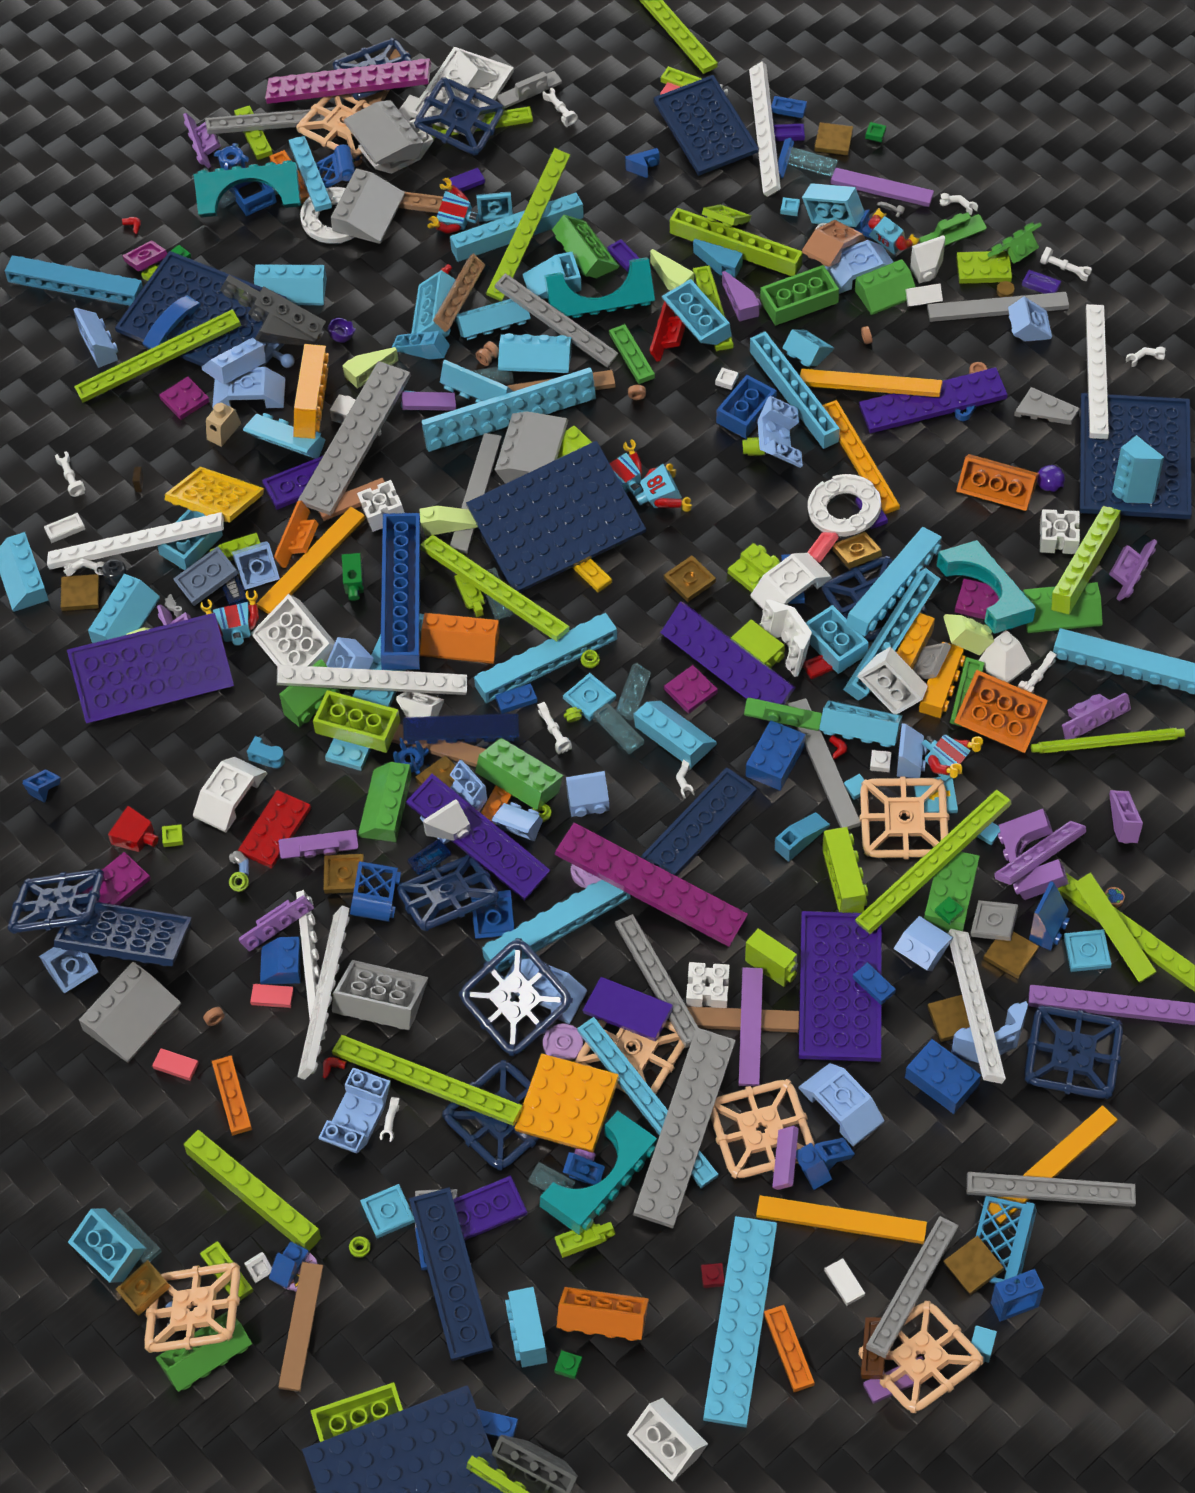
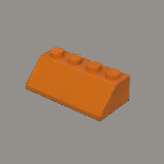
[956,454,1039,511]
[420,613,500,664]
[556,1287,649,1341]

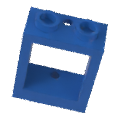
[228,182,276,216]
[991,1269,1044,1321]

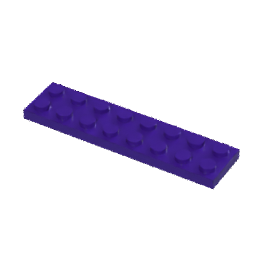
[859,367,1007,433]
[660,602,796,705]
[406,774,550,901]

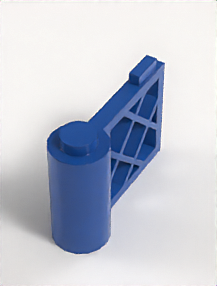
[316,145,355,188]
[350,861,401,921]

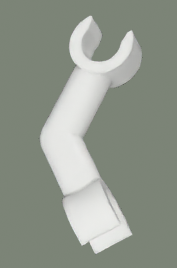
[940,193,978,215]
[1126,347,1166,367]
[64,559,104,576]
[676,759,694,799]
[380,1097,400,1142]

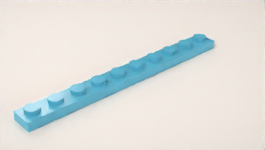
[577,1017,718,1189]

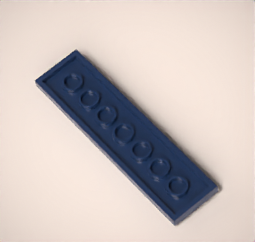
[641,767,757,876]
[409,1187,493,1361]

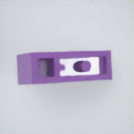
[722,271,761,321]
[1109,790,1143,844]

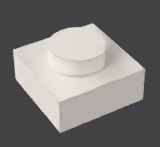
[715,368,739,390]
[870,750,891,772]
[244,1252,272,1283]

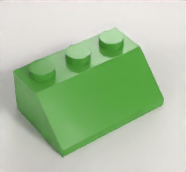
[855,259,915,315]
[279,659,340,727]

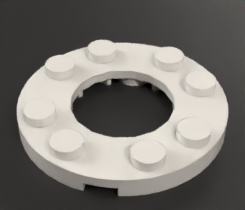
[300,187,354,243]
[808,474,881,537]

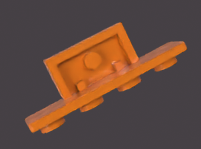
[274,500,319,568]

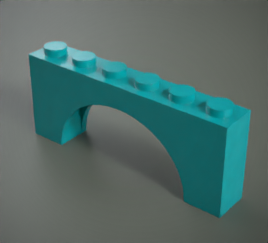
[194,160,302,218]
[544,257,655,318]
[937,540,1036,634]
[540,1111,657,1235]

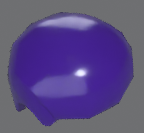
[328,318,356,343]
[1037,465,1065,492]

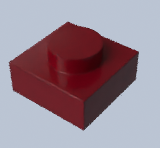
[701,1263,725,1288]

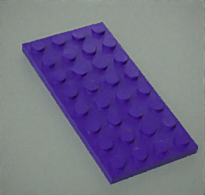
[67,613,234,723]
[799,911,882,1062]

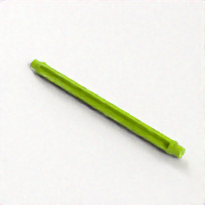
[1031,728,1185,753]

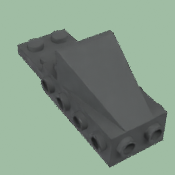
[220,275,326,345]

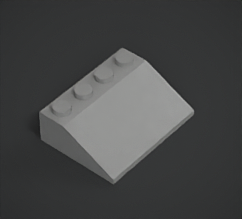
[343,100,424,164]
[331,168,405,244]
[495,411,568,483]
[332,960,428,1030]
[79,962,181,1063]

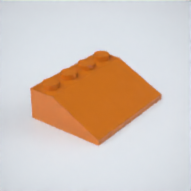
[954,670,1048,753]

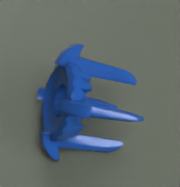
[214,143,249,170]
[393,737,429,775]

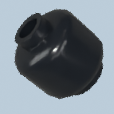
[102,559,128,586]

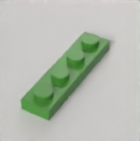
[609,324,655,384]
[950,657,984,727]

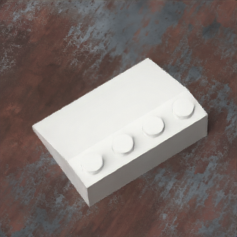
[251,594,335,666]

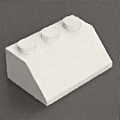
[857,647,928,714]
[627,1398,708,1481]

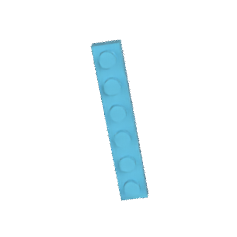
[289,136,332,212]

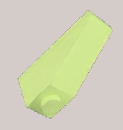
[650,249,694,291]
[343,347,398,389]
[420,506,478,536]

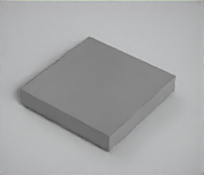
[912,642,951,680]
[971,900,1018,941]

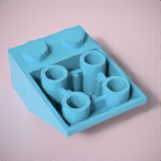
[523,252,581,299]

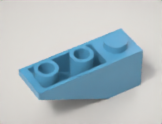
[693,239,743,278]
[392,331,450,359]
[775,812,830,862]

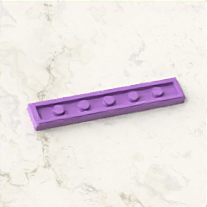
[831,168,934,207]
[995,821,1086,885]
[739,968,763,1086]

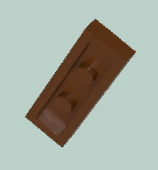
[861,1317,885,1380]

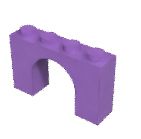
[998,809,1069,900]

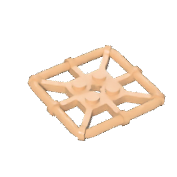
[296,94,370,159]
[859,776,949,860]
[575,1020,685,1095]
[710,1079,815,1179]
[144,1262,240,1353]
[858,1301,984,1413]

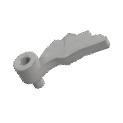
[877,202,905,217]
[165,594,182,618]

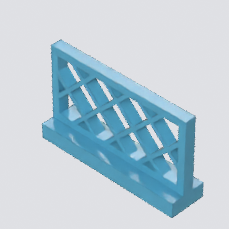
[976,1196,1037,1284]

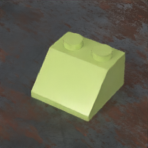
[943,614,994,655]

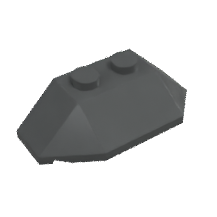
[492,1435,578,1493]

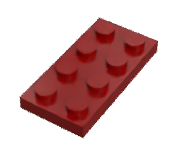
[238,790,311,869]

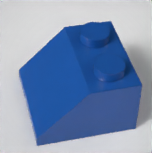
[471,890,514,938]
[260,937,302,984]

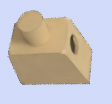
[206,403,241,447]

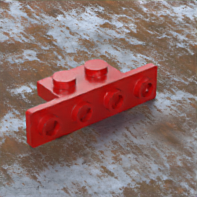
[650,301,686,362]

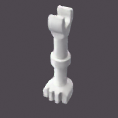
[542,88,578,127]
[1040,247,1092,281]
[55,451,85,497]
[1018,651,1057,694]
[537,702,572,754]

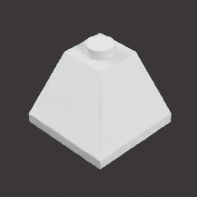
[457,50,498,89]
[910,235,945,284]
[978,630,1031,683]
[396,692,444,729]
[423,799,471,840]

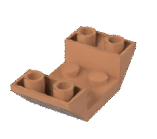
[802,220,866,267]

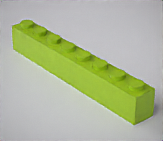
[670,208,803,276]
[1051,506,1121,614]
[184,1130,321,1251]

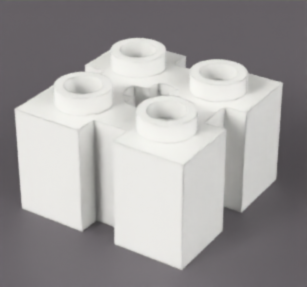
[357,480,405,532]
[1040,509,1080,554]
[686,962,729,1008]

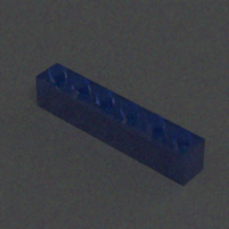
[402,713,519,744]

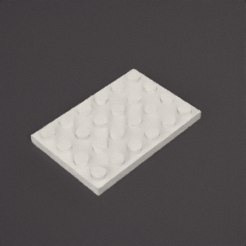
[411,47,514,135]

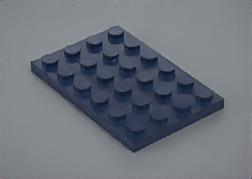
[653,75,759,176]
[54,902,191,966]

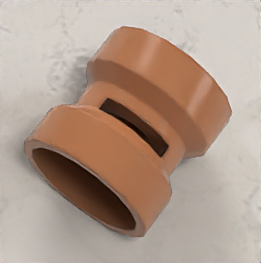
[475,341,499,366]

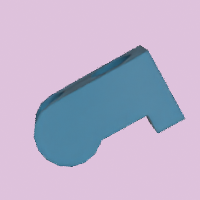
[247,736,285,768]

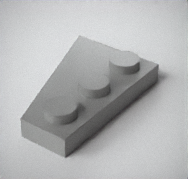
[1014,387,1079,425]

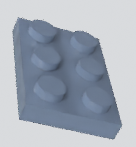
[173,546,239,606]

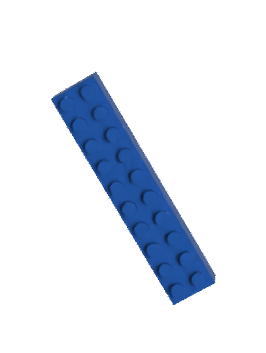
[381,513,420,670]

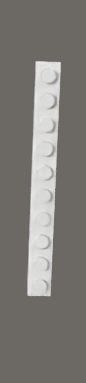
[749,61,781,197]
[1086,304,1109,439]
[47,512,224,570]
[277,665,467,695]
[297,905,350,1080]
[947,929,1006,1084]

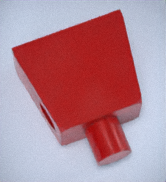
[108,806,159,852]

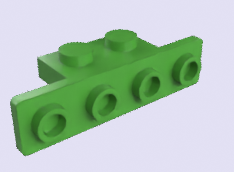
[919,212,987,247]
[987,222,1042,263]
[744,698,822,731]

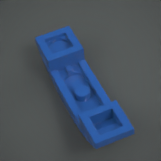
[143,295,201,349]

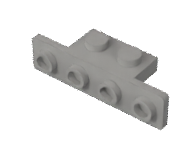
[497,71,562,108]

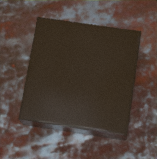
[132,467,144,492]

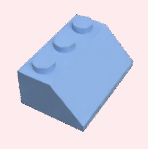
[73,308,119,368]
[202,338,266,384]

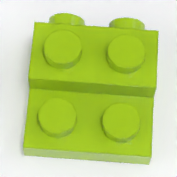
[727,543,780,592]

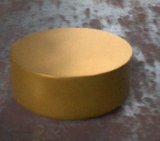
[997,281,1015,298]

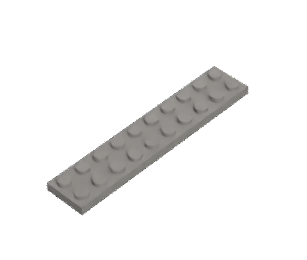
[298,361,411,516]
[633,1027,735,1228]

